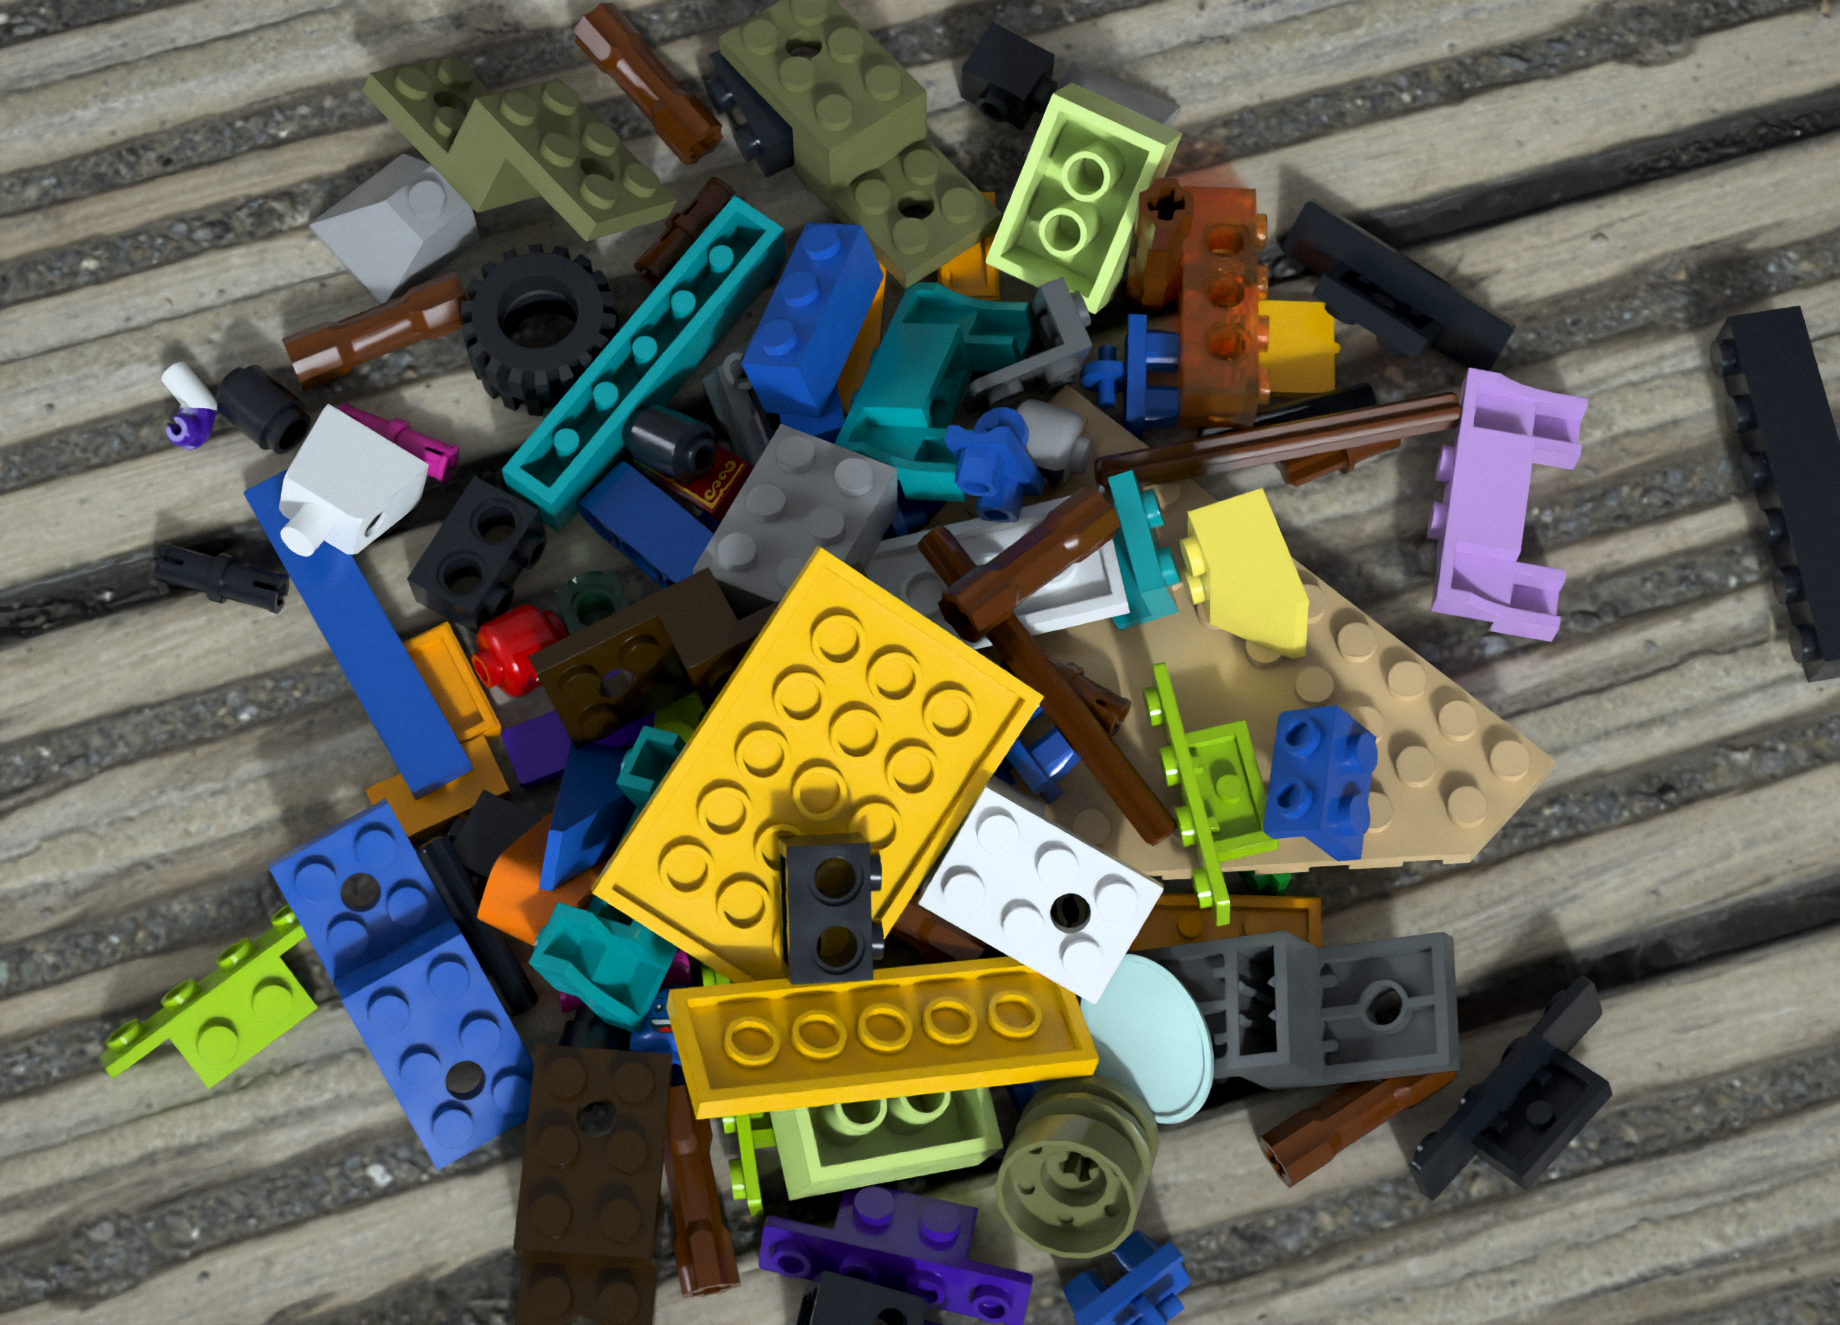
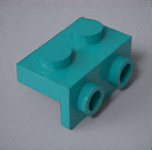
[1108,470,1181,630]

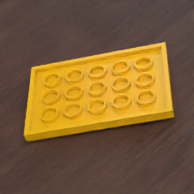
[590,546,1044,983]

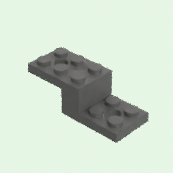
[1126,930,1460,1091]

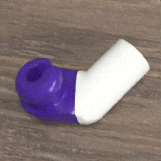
[161,362,218,450]

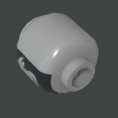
[1015,399,1093,490]

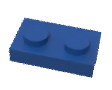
[1263,705,1378,861]

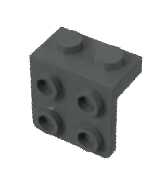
[962,277,1093,415]

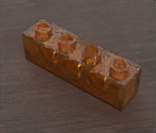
[1178,186,1270,429]

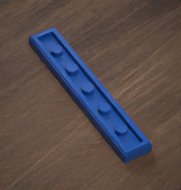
[243,469,473,800]

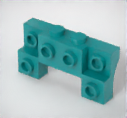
[834,282,1037,502]
[528,725,686,1033]

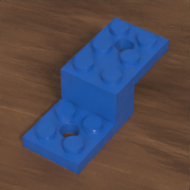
[267,798,534,1170]

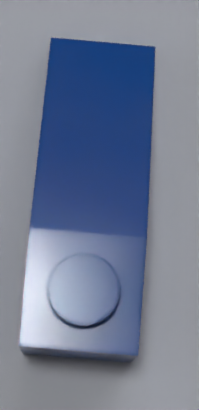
[539,743,636,891]

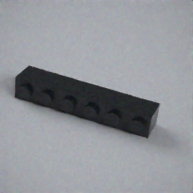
[1710,305,1840,683]

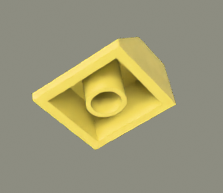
[1180,488,1309,659]

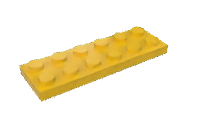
[666,956,1099,1120]

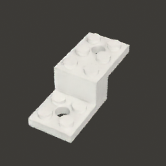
[918,775,1164,1005]

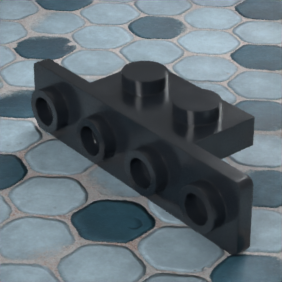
[1281,199,1516,371]
[1409,976,1613,1201]

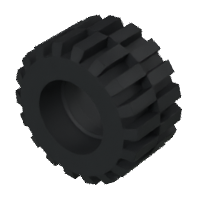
[460,244,620,416]

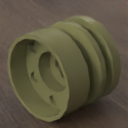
[995,1074,1160,1258]

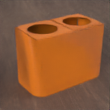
[477,813,614,946]

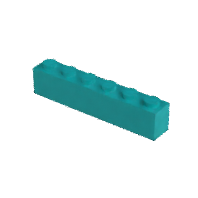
[502,195,786,533]

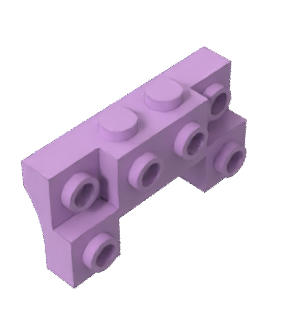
[1427,368,1588,642]

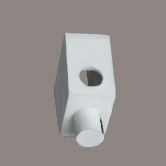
[279,404,429,556]

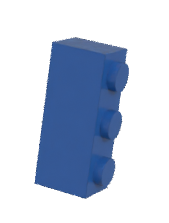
[741,222,884,417]

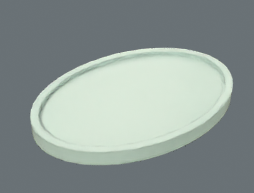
[1080,954,1214,1124]

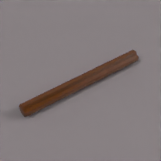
[1094,392,1462,494]
[918,525,1177,846]

